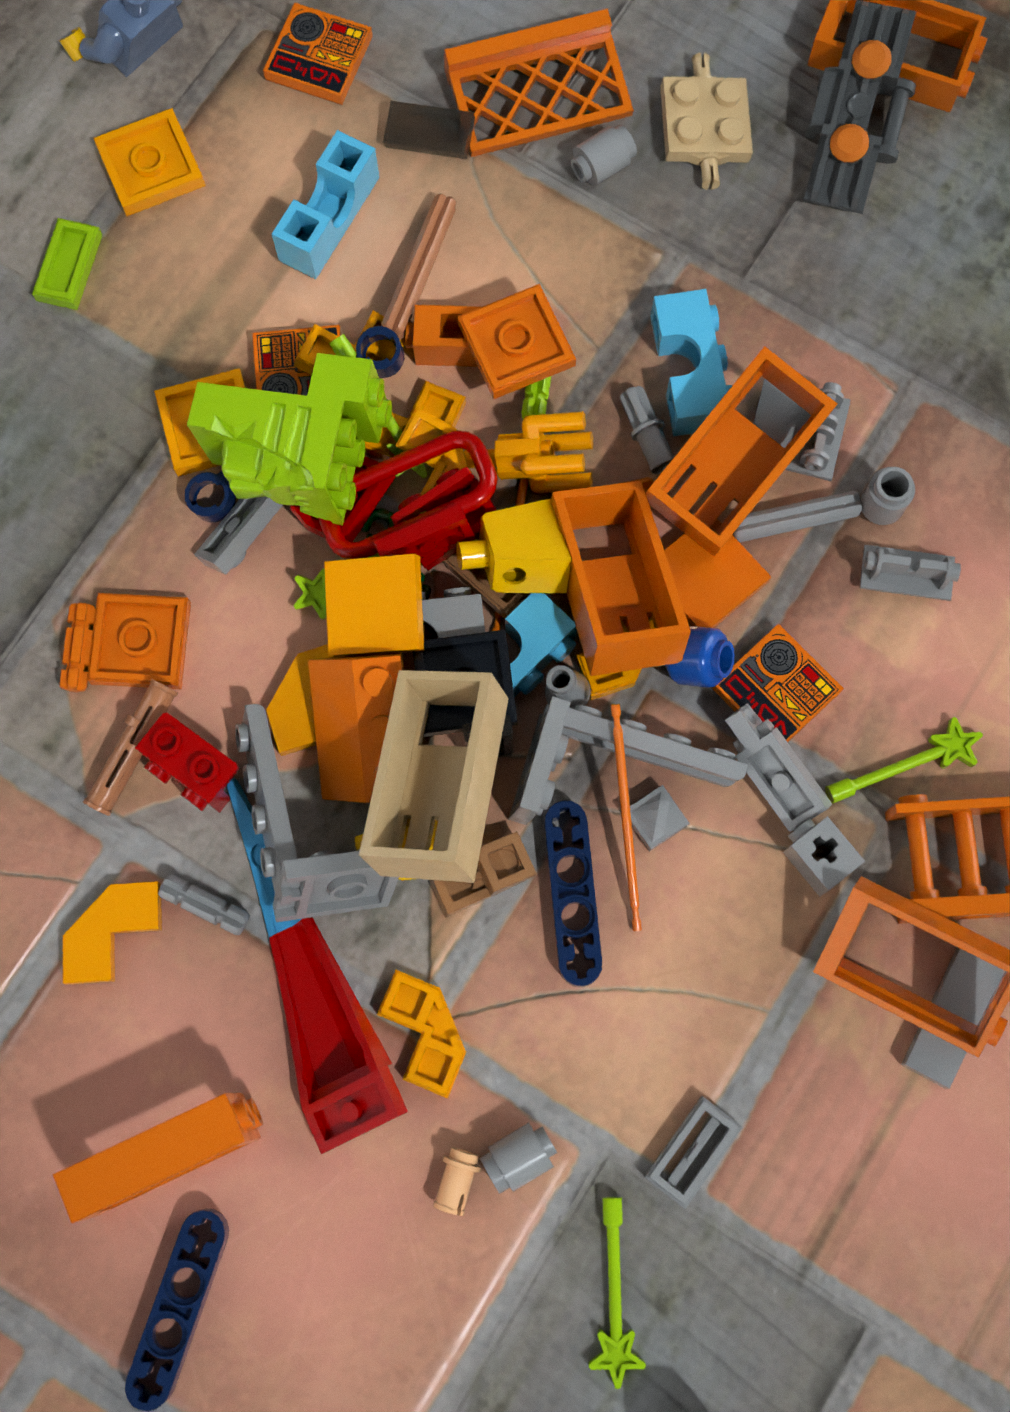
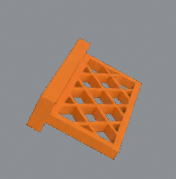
[444,8,634,157]

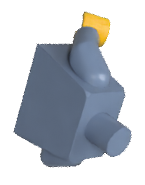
[59,0,183,77]

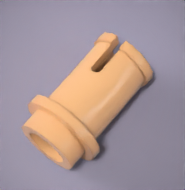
[433,1147,481,1216]

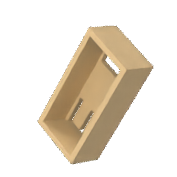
[359,670,509,883]

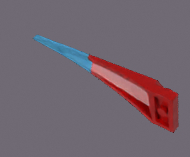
[226,778,408,1154]

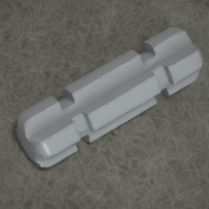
[158,874,250,935]

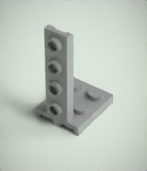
[508,696,748,825]
[235,704,399,922]

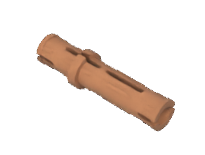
[83,679,178,816]

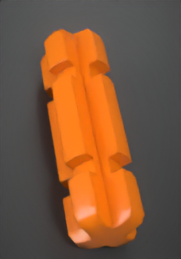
[59,602,96,692]

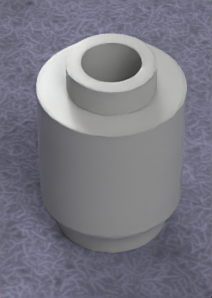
[571,125,637,186]
[860,467,915,525]
[480,1123,557,1194]

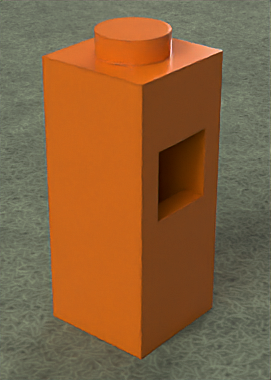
[405,305,483,367]

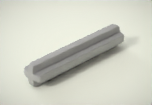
[732,491,862,542]

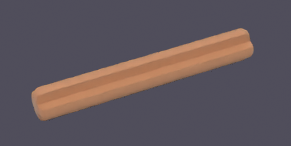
[381,193,456,340]

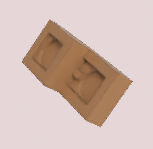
[429,831,537,918]

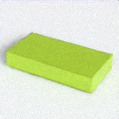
[32,218,103,310]

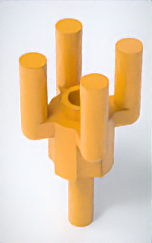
[464,411,593,494]

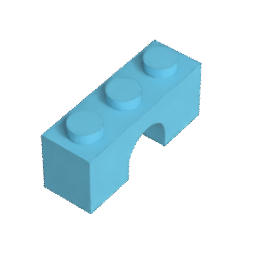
[271,130,380,279]
[650,289,736,436]
[505,593,577,697]

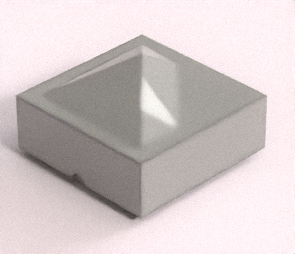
[630,785,690,852]

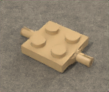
[660,53,753,190]

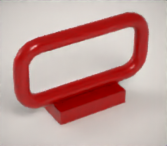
[318,430,498,563]

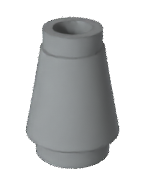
[545,665,591,709]

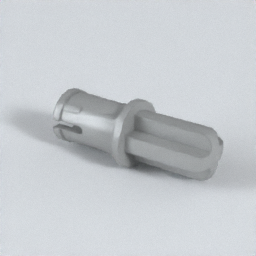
[620,386,675,474]

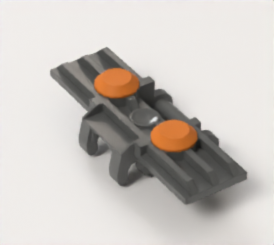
[803,0,916,214]

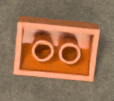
[308,652,404,803]

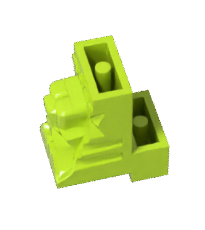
[187,353,392,525]

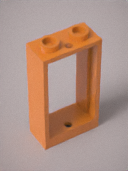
[807,0,988,113]
[813,876,1010,1058]
[53,1093,263,1224]

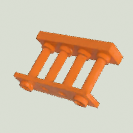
[885,794,1010,924]

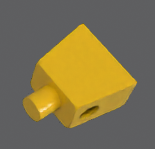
[456,499,572,593]

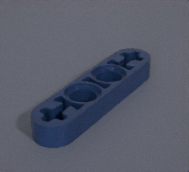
[544,800,602,987]
[125,1208,229,1411]

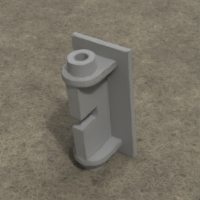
[859,545,961,601]

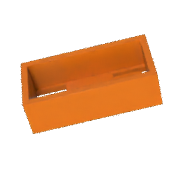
[646,346,838,556]
[551,481,691,676]

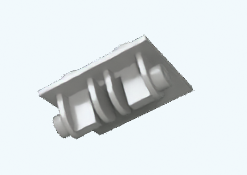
[753,379,851,481]

